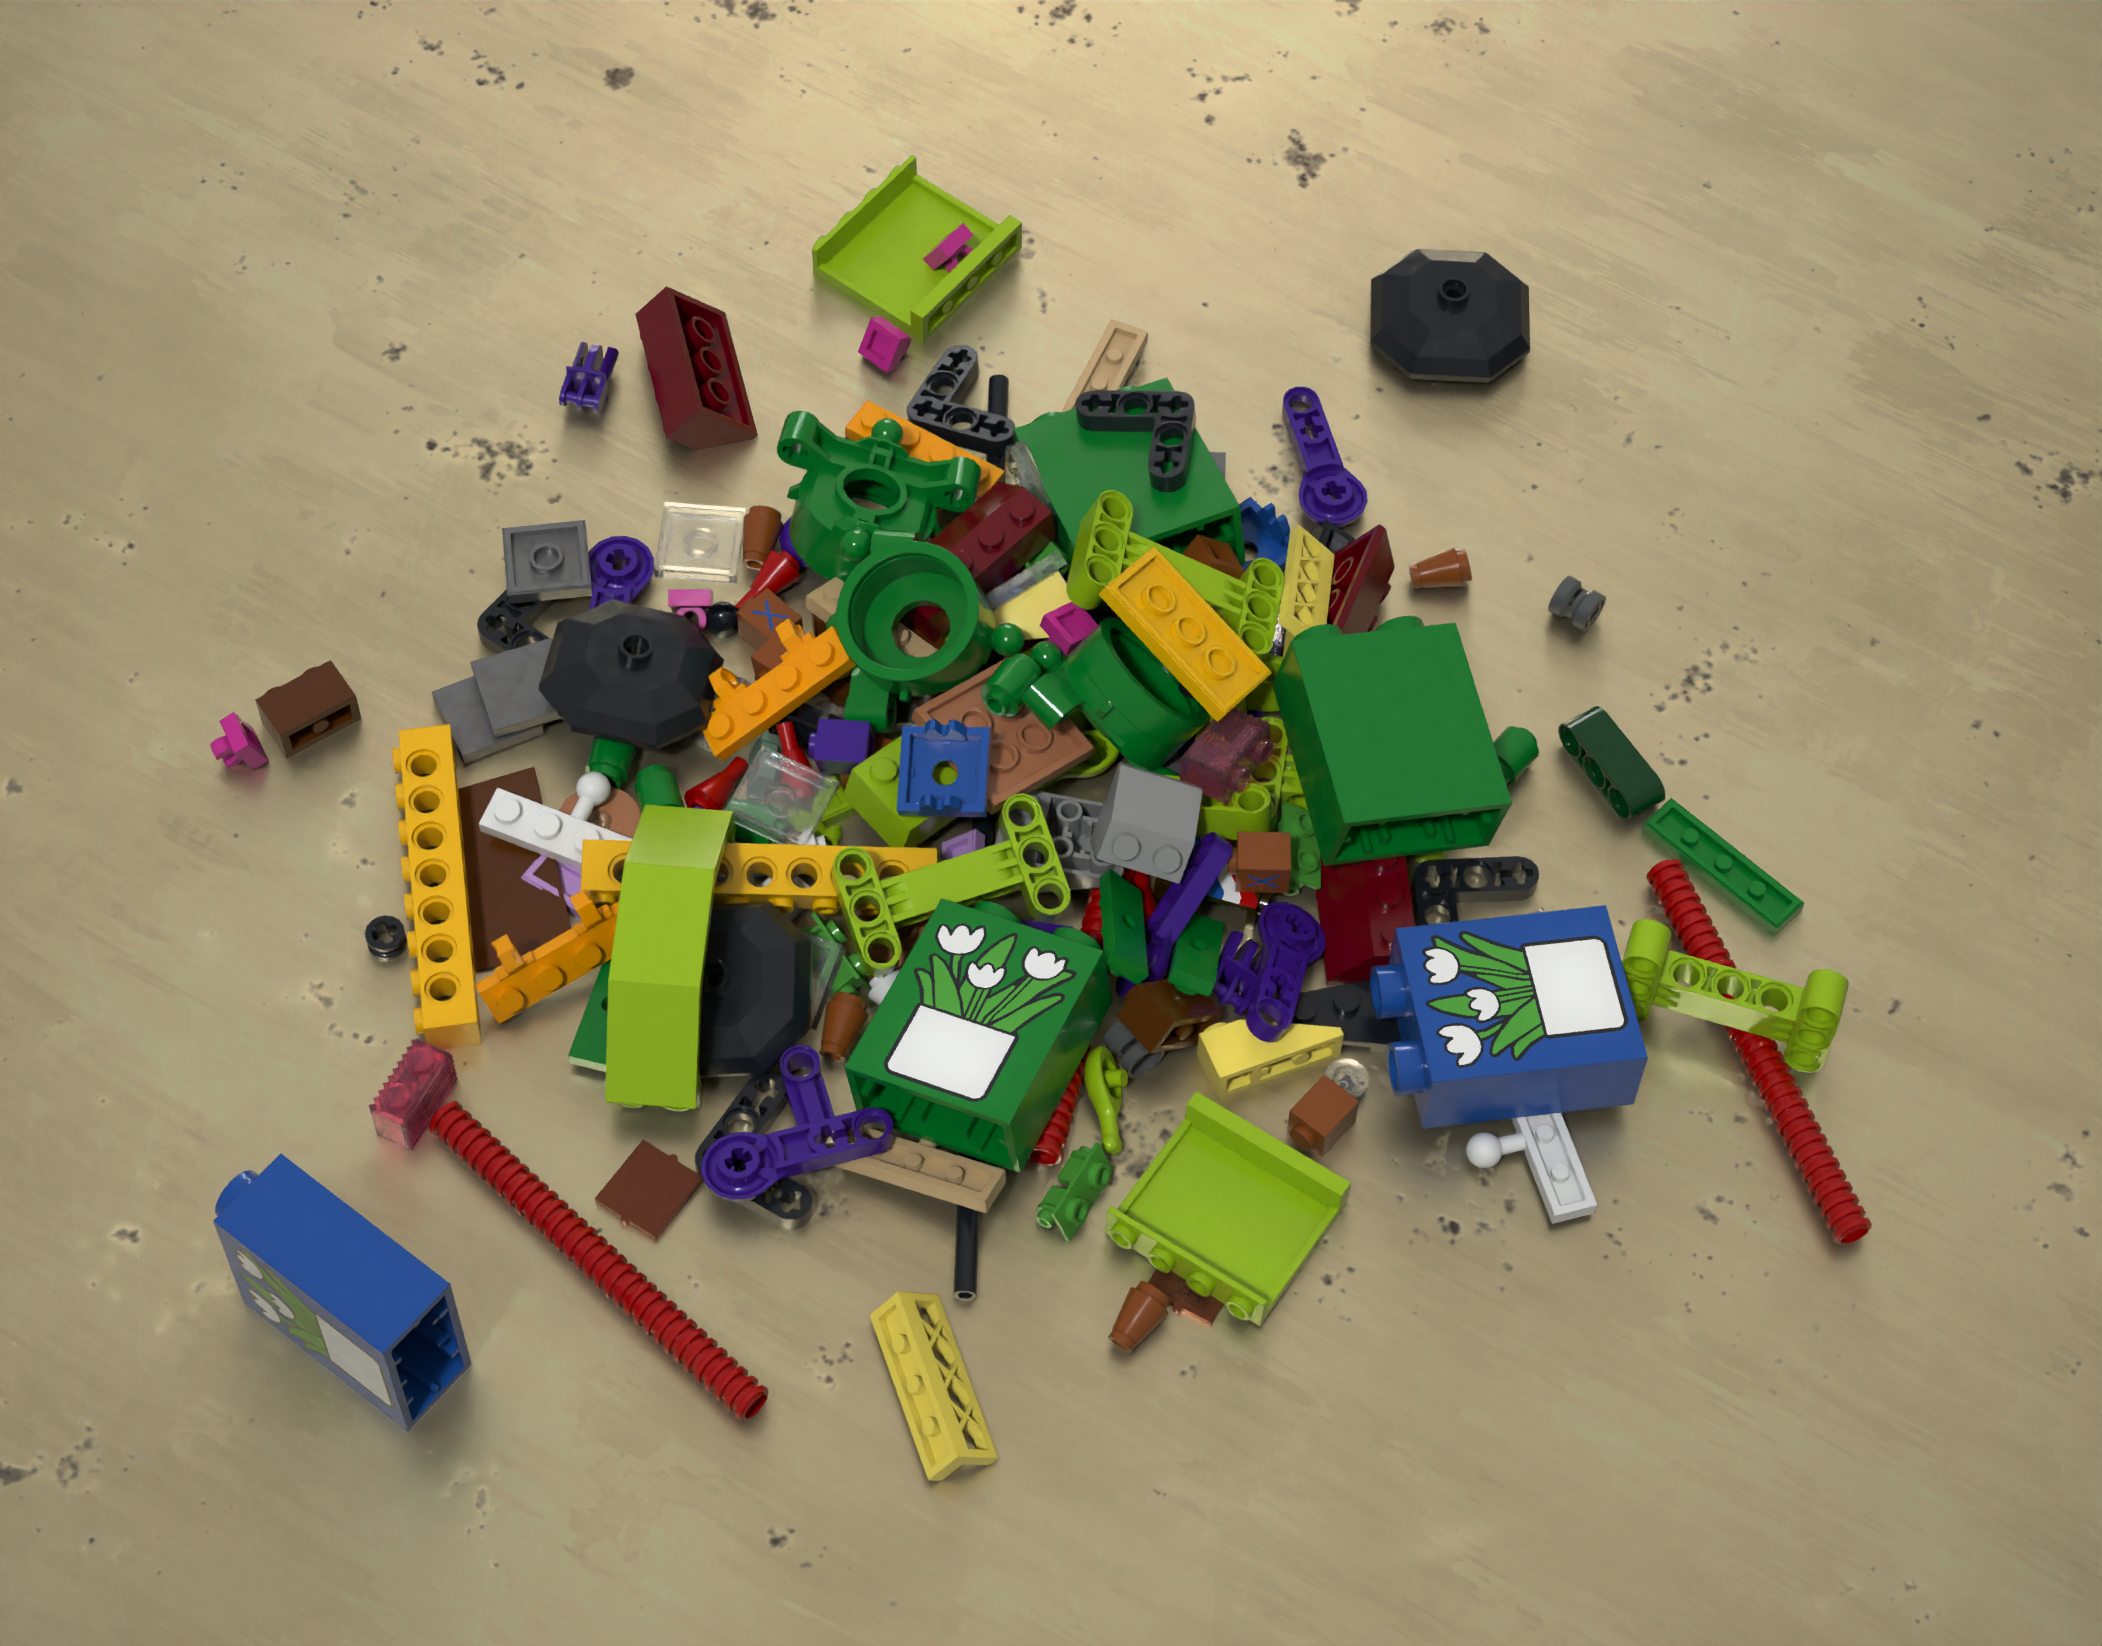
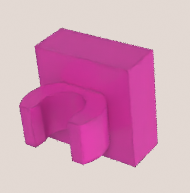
[923,223,973,273]
[858,316,912,373]
[668,589,713,629]
[1040,602,1098,655]
[210,712,269,770]

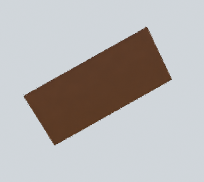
[458,767,571,972]

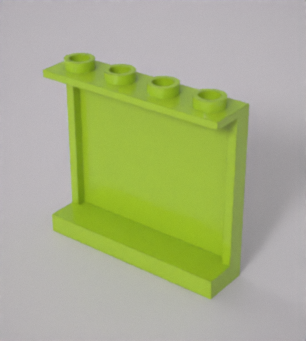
[812,155,1022,343]
[1105,1091,1351,1326]

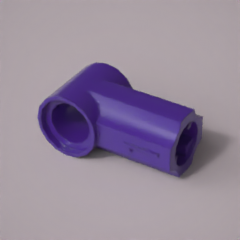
[780,1045,835,1139]

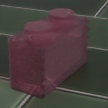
[1180,707,1273,804]
[369,1039,458,1150]

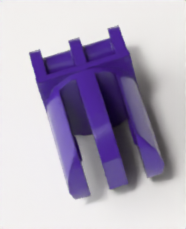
[559,342,619,413]
[1212,930,1265,1016]

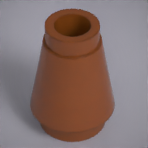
[742,505,784,570]
[1409,546,1472,589]
[819,992,869,1062]
[1108,1281,1171,1353]

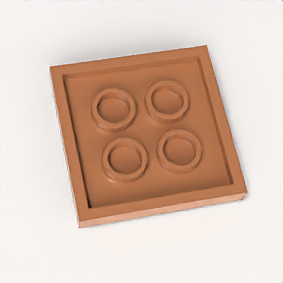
[911,656,1094,815]

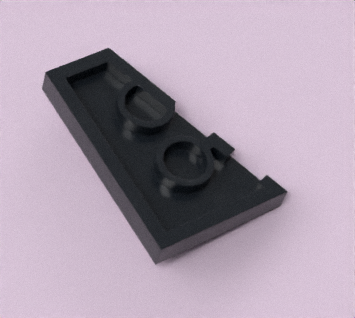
[1276,979,1401,1053]

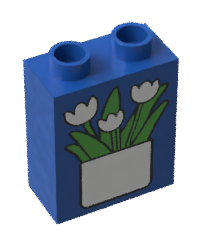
[1370,905,1648,1129]
[213,1153,472,1432]

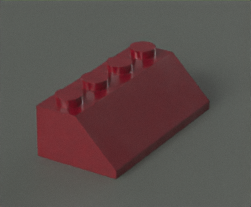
[635,286,758,450]
[904,482,1056,643]
[1327,524,1395,635]
[1315,856,1415,985]

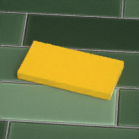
[1098,546,1272,722]

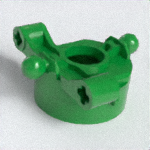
[777,411,981,583]
[826,529,1025,734]
[1020,618,1208,776]

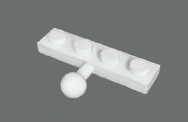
[479,771,633,883]
[1466,1113,1598,1224]

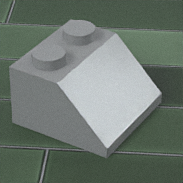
[1090,762,1203,884]

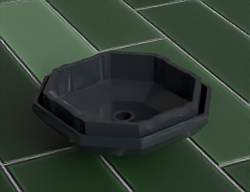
[1370,249,1530,383]
[538,600,724,750]
[699,901,813,1078]

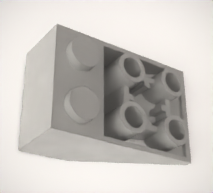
[995,790,1124,893]

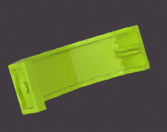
[605,805,736,1112]

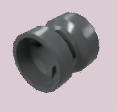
[1548,576,1606,632]
[1103,1020,1165,1078]

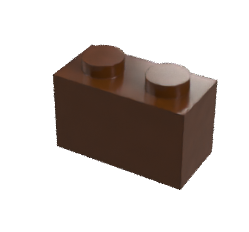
[255,660,361,759]
[1116,978,1224,1054]

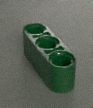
[1558,706,1665,820]

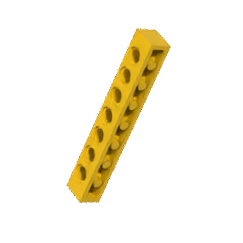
[392,724,482,1051]
[581,839,937,916]

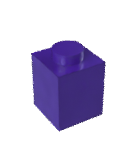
[808,718,877,775]

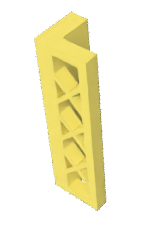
[1278,524,1335,661]
[870,1291,998,1481]

